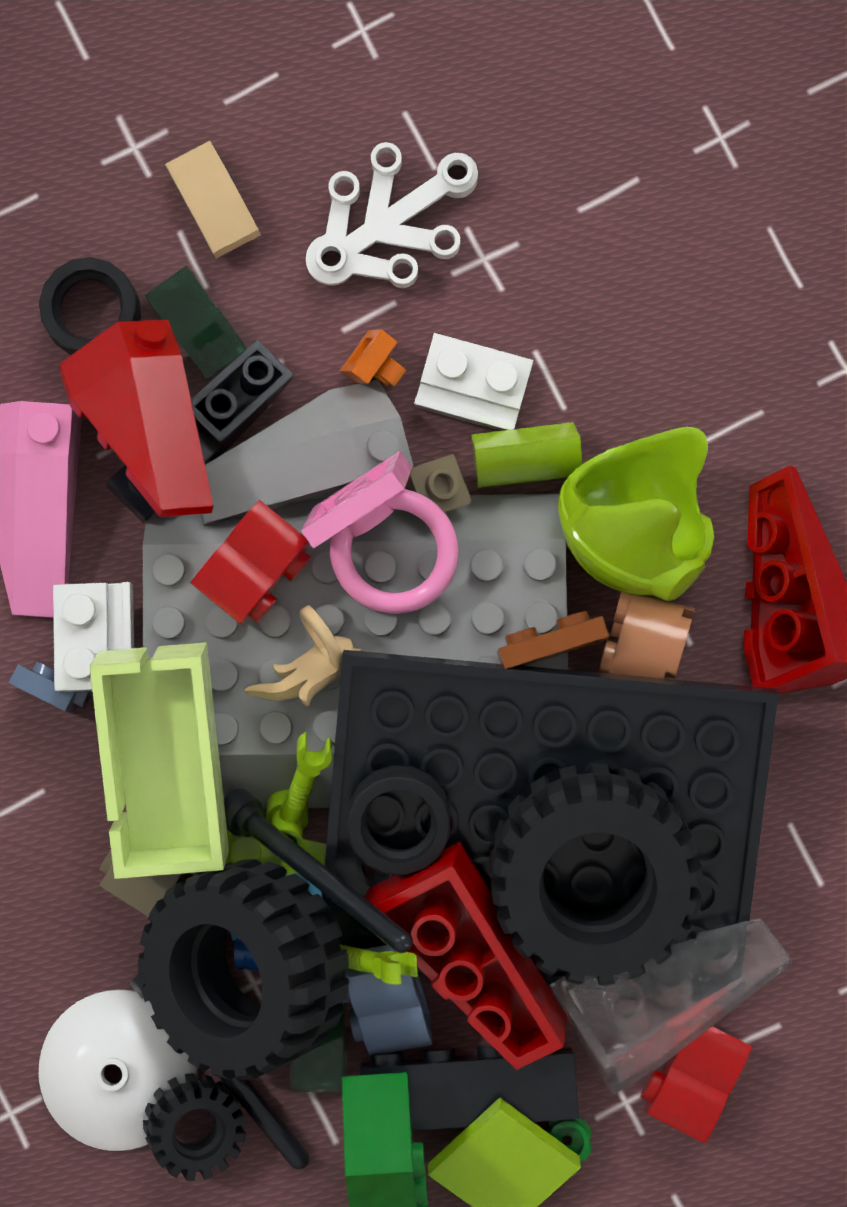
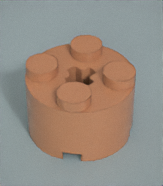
[599,592,695,679]

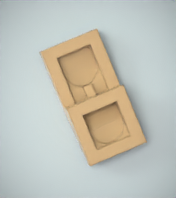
[165,141,261,259]

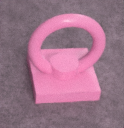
[301,450,459,614]

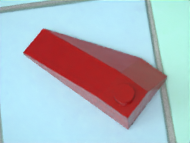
[59,320,213,517]
[743,465,847,694]

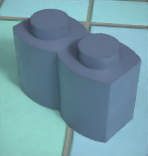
[342,945,433,1056]

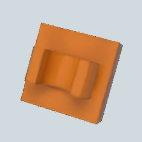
[339,329,406,387]

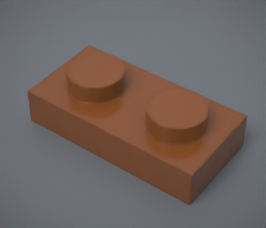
[497,611,609,669]

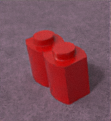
[190,500,312,626]
[640,1015,752,1144]

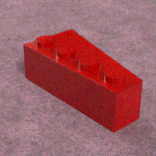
[365,842,568,1070]

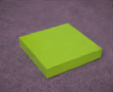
[428,1098,581,1207]

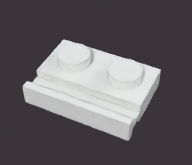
[414,333,533,431]
[53,582,134,692]

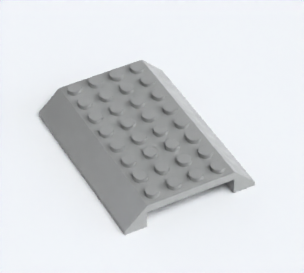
[143,494,568,809]

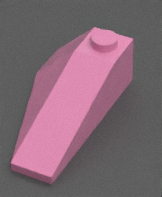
[0,401,82,618]

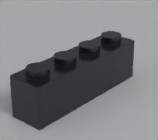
[359,1044,579,1131]

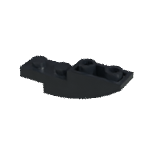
[107,340,294,523]

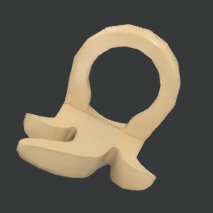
[244,605,362,706]

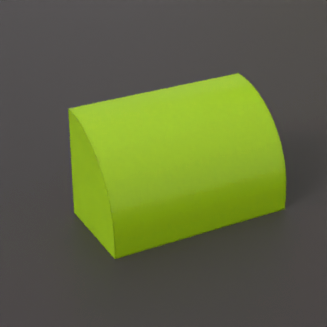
[471,422,582,488]

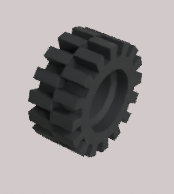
[143,1073,246,1181]

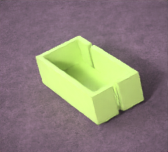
[89,642,229,879]

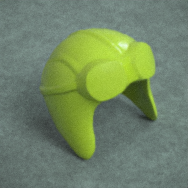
[558,427,714,602]

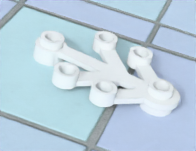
[306,142,478,288]

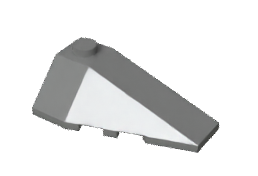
[201,379,414,525]

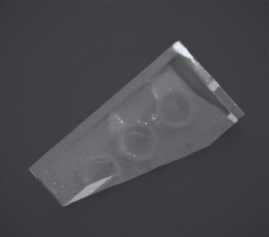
[551,918,792,1095]

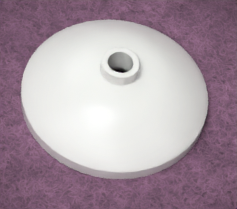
[38,989,198,1151]

